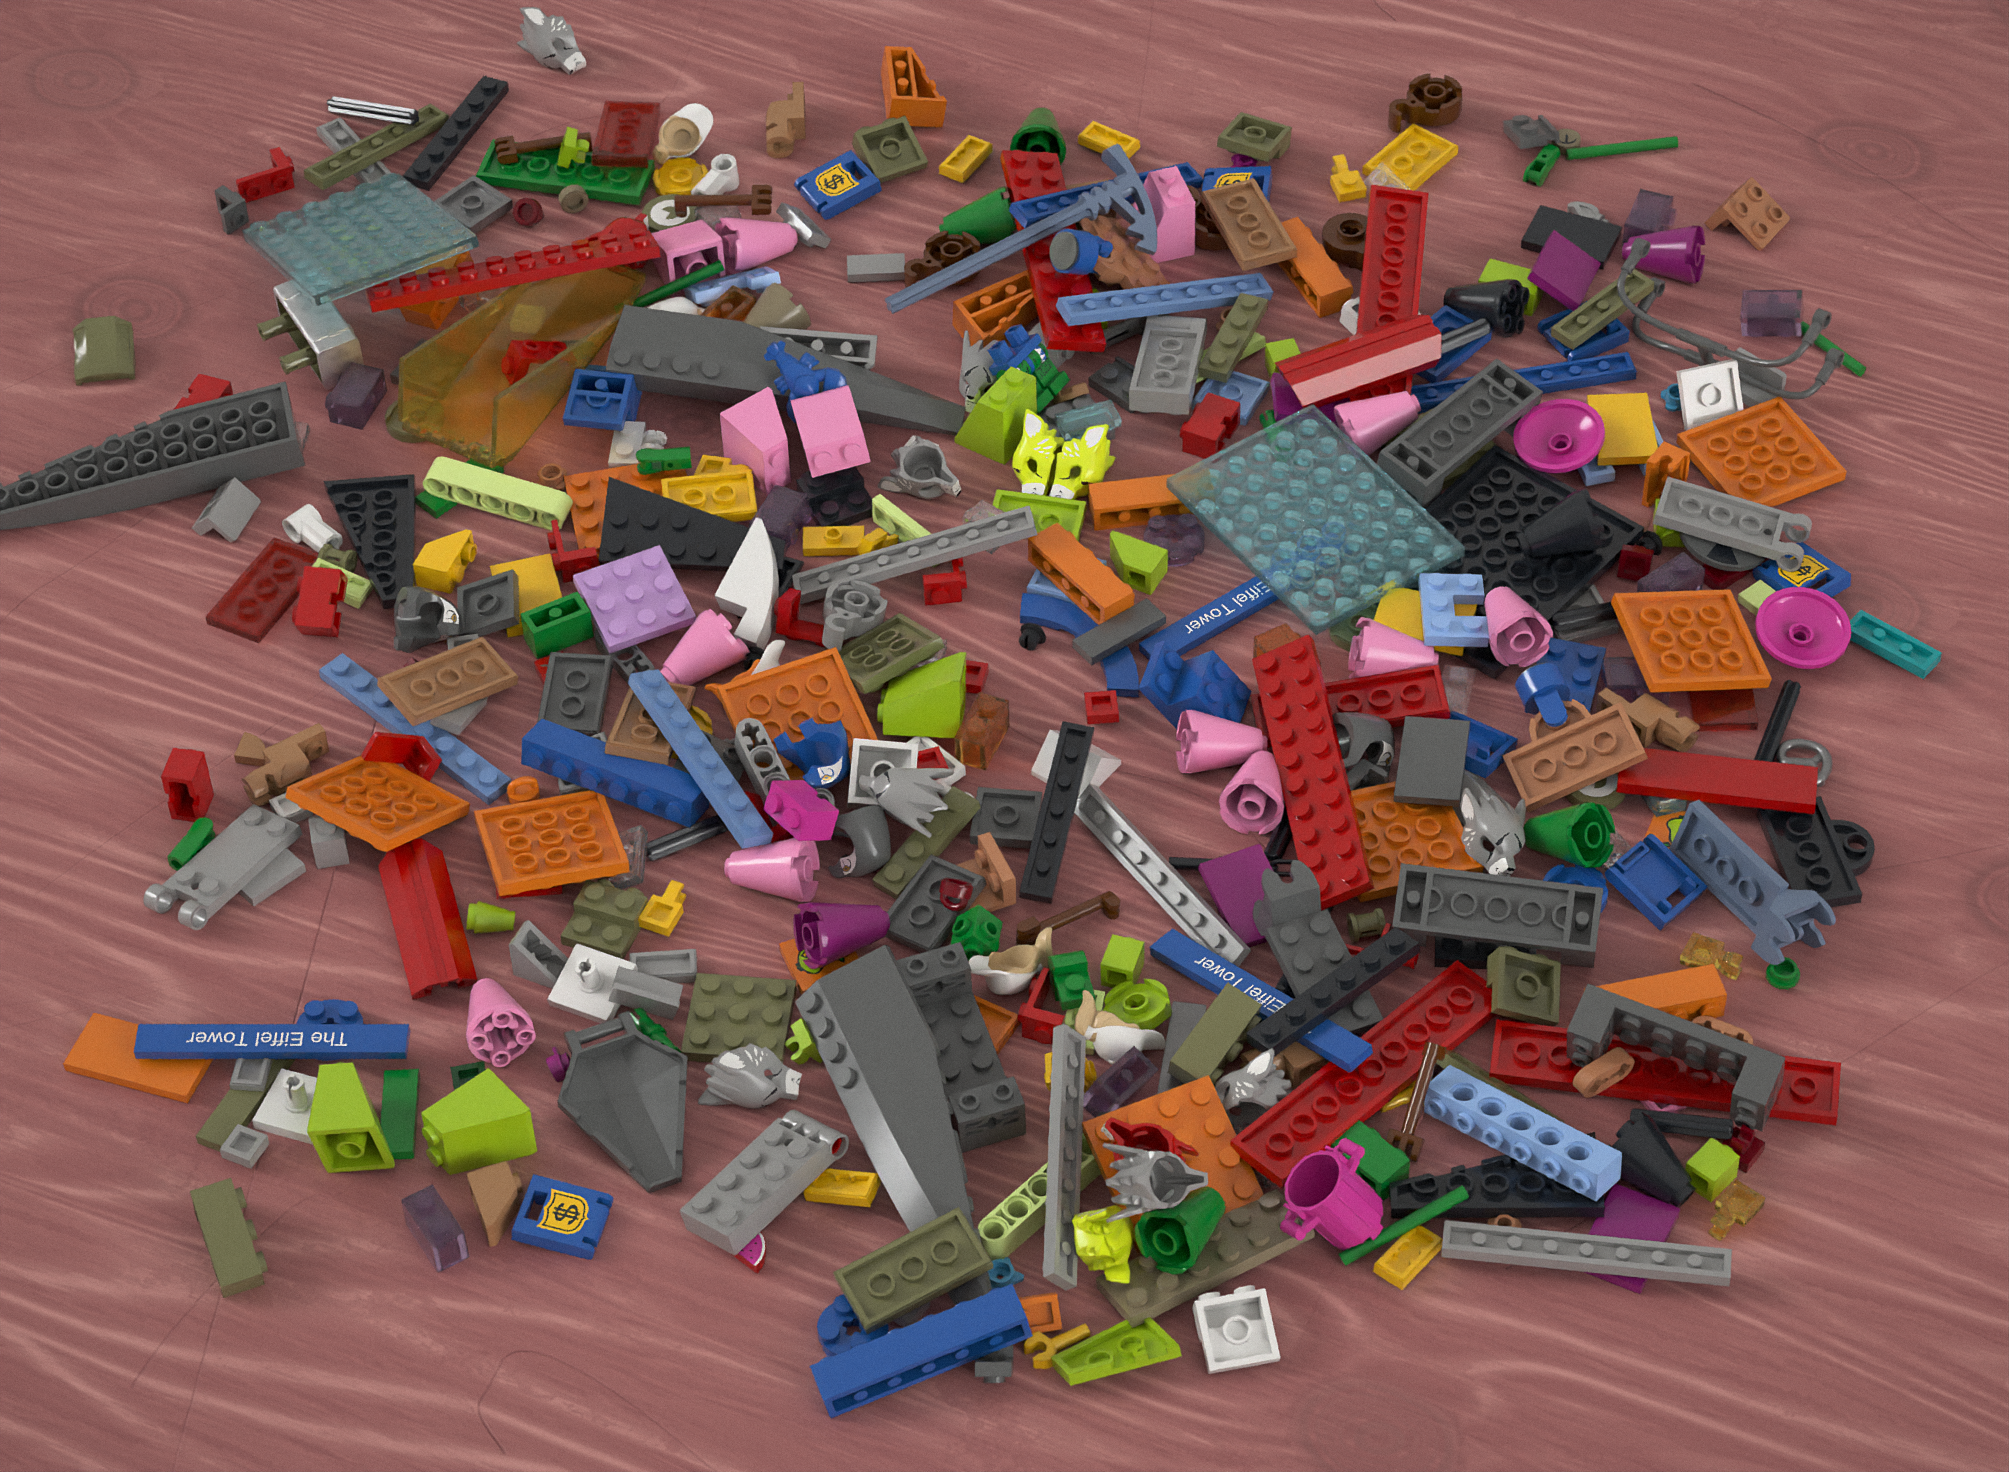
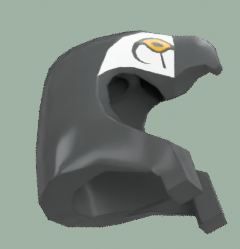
[393,586,460,653]
[1332,712,1395,774]
[828,805,891,878]

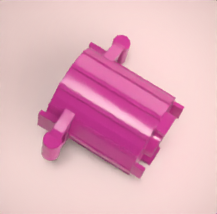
[1280,1138,1383,1251]

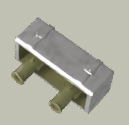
[257,273,366,390]

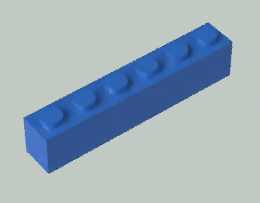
[521,719,710,828]
[810,1284,1033,1419]

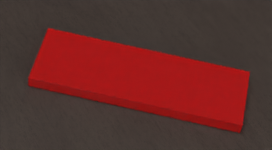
[1250,665,1450,748]
[1616,748,1818,814]

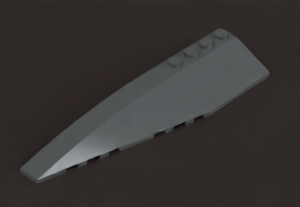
[605,305,966,435]
[0,381,305,530]
[795,945,992,1305]

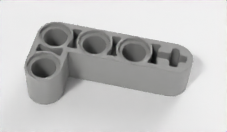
[734,718,835,827]

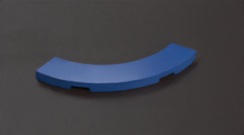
[1020,593,1139,697]

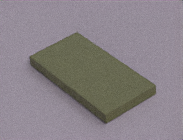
[833,1207,994,1334]

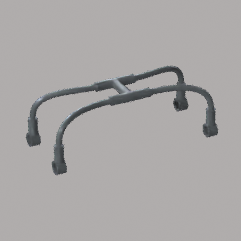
[1617,238,1845,400]

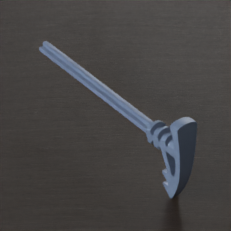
[884,144,1157,314]

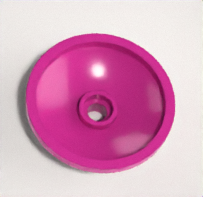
[1513,399,1605,473]
[1755,587,1851,669]

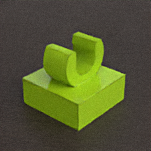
[557,127,590,168]
[785,1018,823,1065]

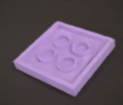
[573,545,696,654]

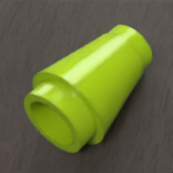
[466,901,515,934]

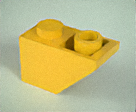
[413,529,477,594]

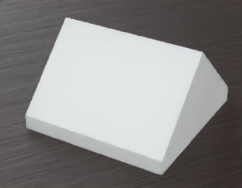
[1031,730,1121,798]

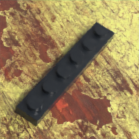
[403,76,509,191]
[1019,721,1094,904]
[1246,927,1420,1057]

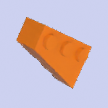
[881,46,947,127]
[399,234,475,330]
[952,270,1038,348]

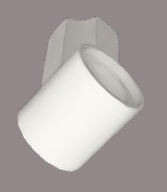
[691,154,739,209]
[282,504,343,553]

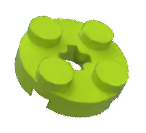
[1103,979,1173,1030]

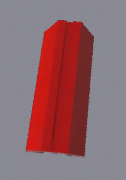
[1275,314,1442,412]
[378,838,478,1000]

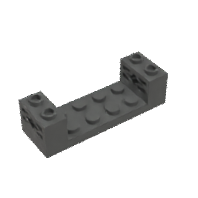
[1373,359,1543,516]
[1392,863,1603,968]
[896,942,1026,1153]
[1567,984,1786,1132]

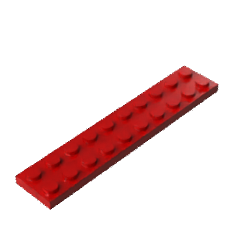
[1000,150,1106,352]
[1349,184,1429,402]
[363,228,661,313]
[1252,634,1375,911]
[1230,960,1497,1189]
[1489,1019,1841,1126]

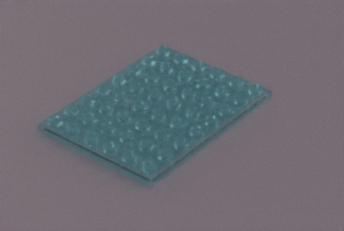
[242,173,479,306]
[1166,404,1465,635]

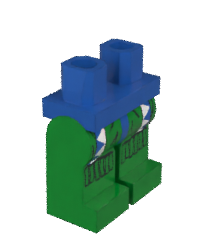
[988,324,1070,413]

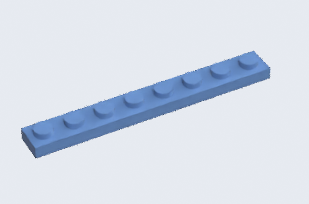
[1056,273,1274,326]
[319,653,512,805]
[628,669,773,849]

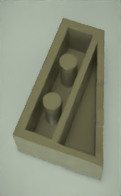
[1168,982,1262,1087]
[190,1178,268,1298]

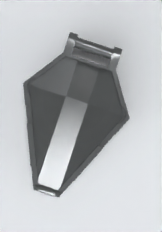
[557,1011,687,1193]

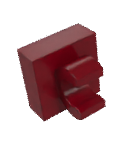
[1617,544,1654,583]
[1721,1125,1766,1174]

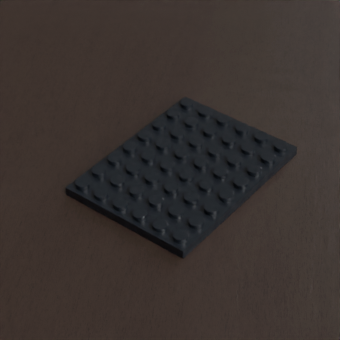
[1345,445,1644,679]

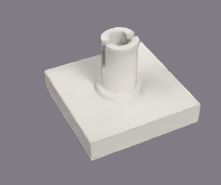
[1676,359,1744,431]
[547,943,638,1023]
[252,1069,317,1145]

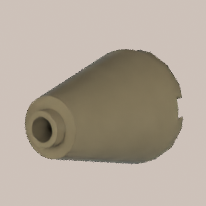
[743,283,811,330]

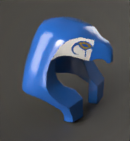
[774,718,851,789]

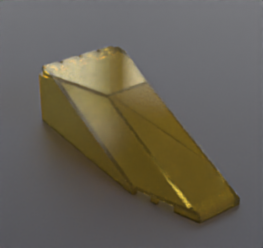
[398,265,646,468]

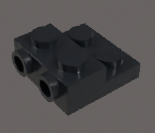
[796,466,873,527]

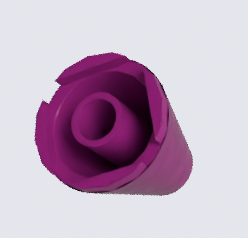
[1622,225,1705,284]
[793,902,890,969]

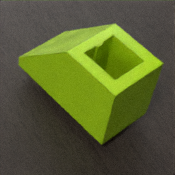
[1110,530,1168,595]

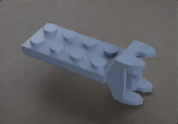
[1669,800,1836,965]

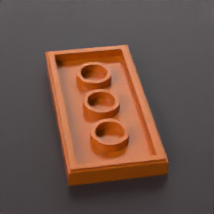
[63,1013,213,1103]

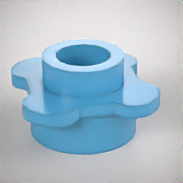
[1660,383,1682,412]

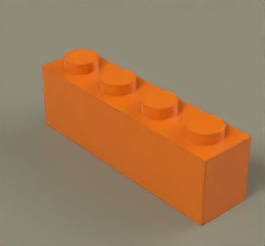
[1277,217,1354,318]
[1088,470,1215,531]
[1028,523,1135,625]
[1583,964,1727,1022]

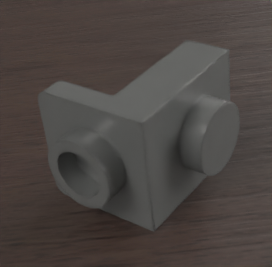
[214,185,249,234]
[1346,758,1389,791]
[975,1345,1014,1383]

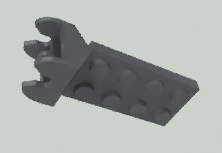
[1252,860,1383,1035]

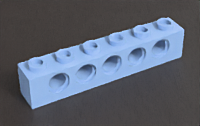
[1424,1065,1622,1201]

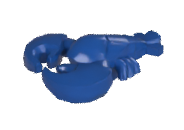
[764,340,847,423]

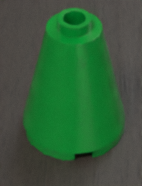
[1010,108,1066,165]
[939,186,1017,244]
[1523,802,1615,868]
[1135,1186,1225,1274]

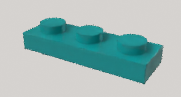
[1850,610,1942,679]

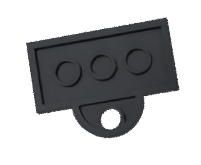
[1756,796,1875,907]

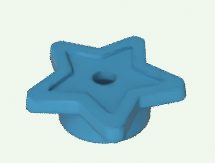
[988,1257,1024,1289]

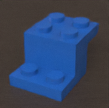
[563,364,642,431]
[1138,640,1252,729]

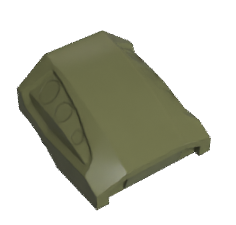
[73,316,135,386]

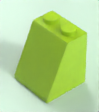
[954,366,1037,465]
[877,652,966,739]
[307,1062,395,1173]
[421,1068,537,1175]

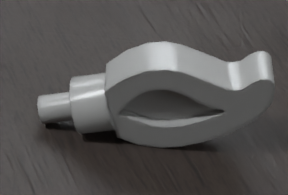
[1567,201,1609,223]

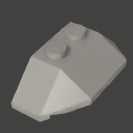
[760,326,878,370]

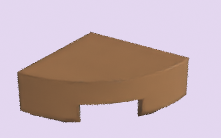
[1052,382,1089,405]
[234,732,266,766]

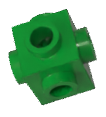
[951,905,1003,961]

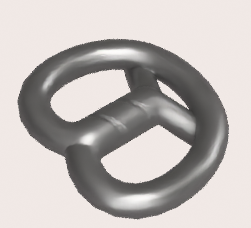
[1776,739,1832,787]

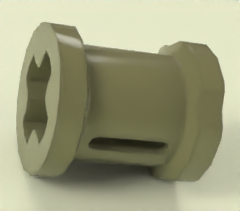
[317,543,358,573]
[1346,908,1386,943]

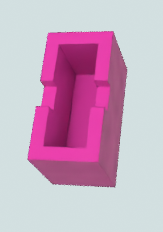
[763,780,839,841]

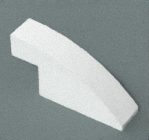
[714,517,779,650]

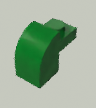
[1048,950,1095,1011]

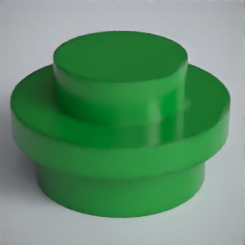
[1766,957,1800,989]

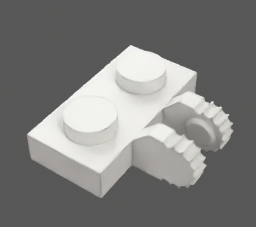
[608,421,667,468]

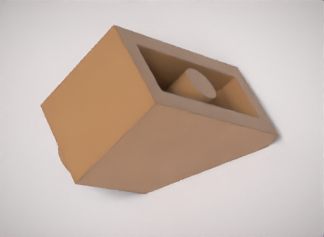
[466,1161,523,1247]

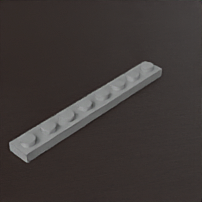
[792,506,1038,604]
[1074,784,1251,967]
[1043,1024,1086,1291]
[1441,1220,1732,1287]

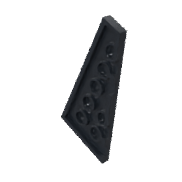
[324,474,416,609]
[599,477,786,574]
[1389,1132,1605,1218]

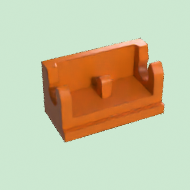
[1642,441,1691,508]

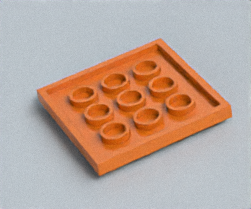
[1676,397,1846,507]
[563,464,687,566]
[1611,589,1772,693]
[717,647,878,781]
[285,755,470,852]
[1351,781,1484,902]
[474,790,630,896]
[1081,1075,1264,1252]

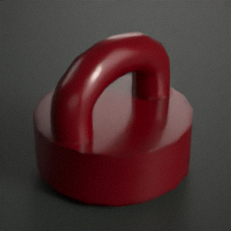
[513,198,544,227]
[939,878,973,911]

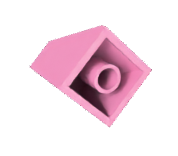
[1133,166,1195,263]
[651,220,726,298]
[790,385,871,478]
[720,387,791,496]

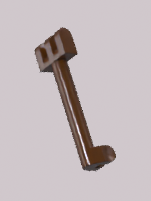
[494,132,593,164]
[674,185,772,218]
[1016,891,1120,945]
[1386,1042,1447,1162]

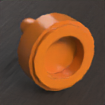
[507,776,540,804]

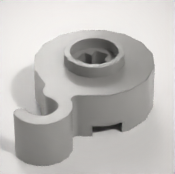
[822,580,888,652]

